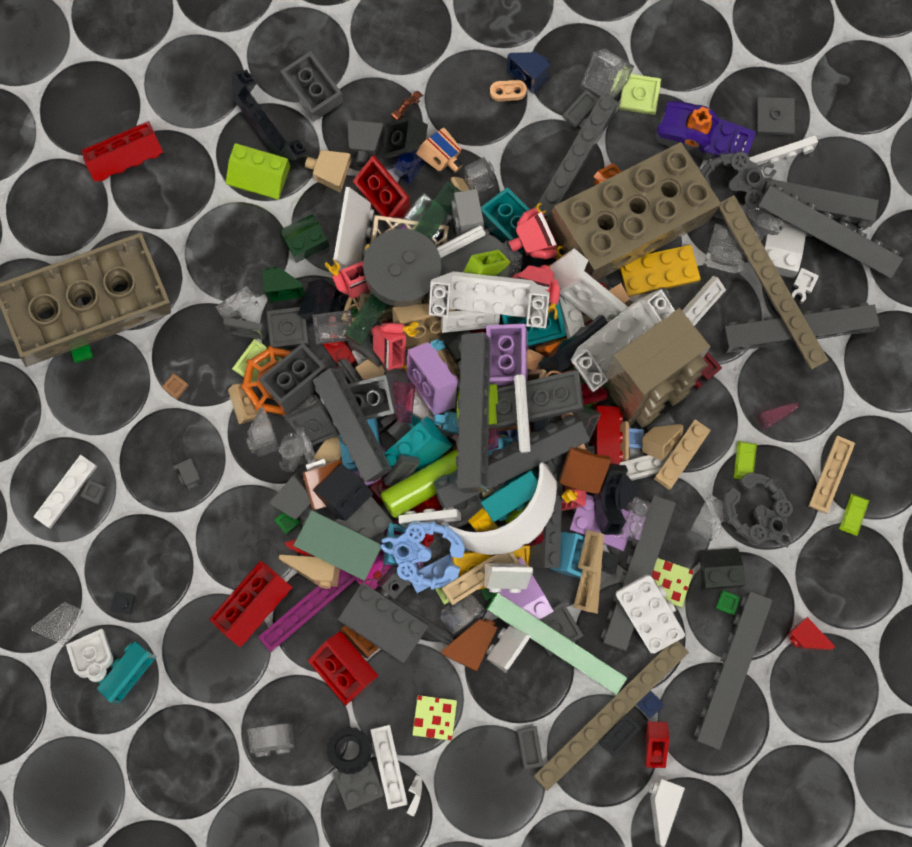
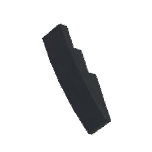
[538,315,608,376]

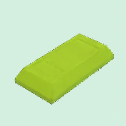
[734,441,757,479]
[839,493,870,536]

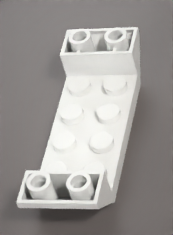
[550,249,628,323]
[429,272,550,328]
[571,289,675,392]

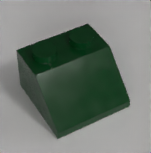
[279,214,329,263]
[262,267,305,303]

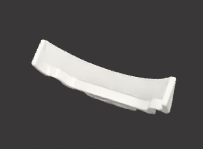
[441,462,557,555]

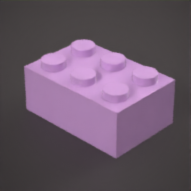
[486,324,528,388]
[406,342,458,415]

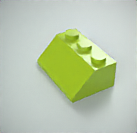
[226,143,290,200]

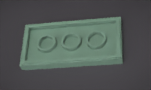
[293,510,381,581]

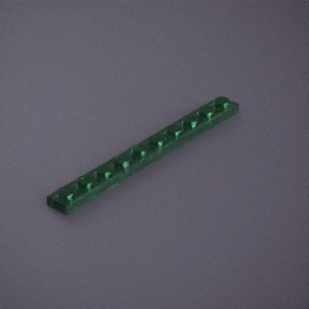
[344,181,462,346]

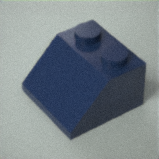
[507,52,550,94]

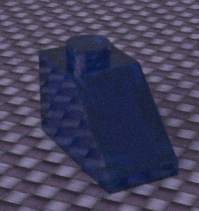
[393,147,426,184]

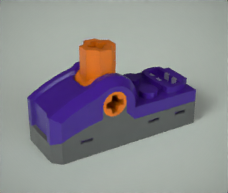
[655,100,756,172]

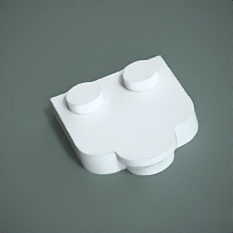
[66,629,113,682]

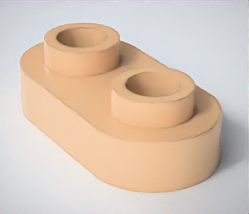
[490,80,527,101]

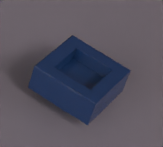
[636,690,665,719]

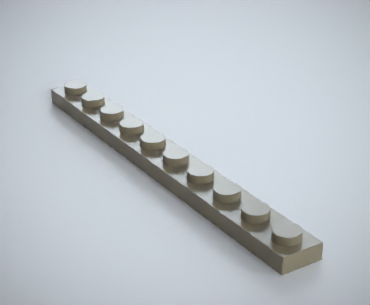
[718,195,828,370]
[534,641,689,791]

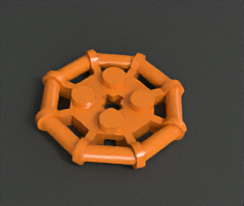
[241,346,307,416]

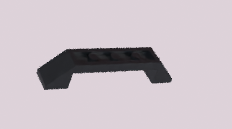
[232,69,309,160]

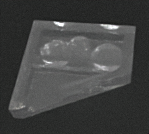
[30,602,84,646]

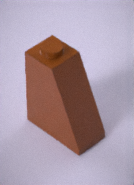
[441,618,497,672]

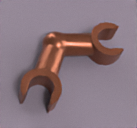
[391,90,424,121]

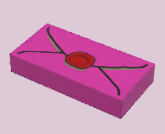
[356,556,397,590]

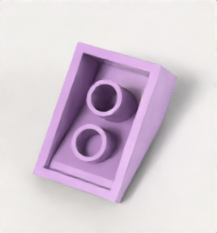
[568,494,636,552]
[498,557,553,620]

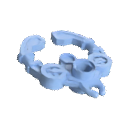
[380,521,465,590]

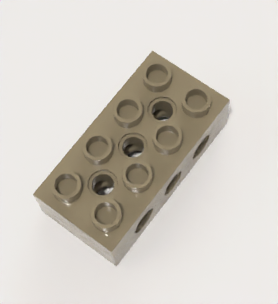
[547,142,721,281]
[0,233,171,367]
[603,307,710,428]

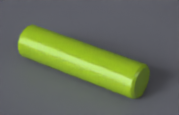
[381,448,458,518]

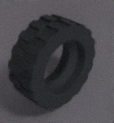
[326,727,373,774]

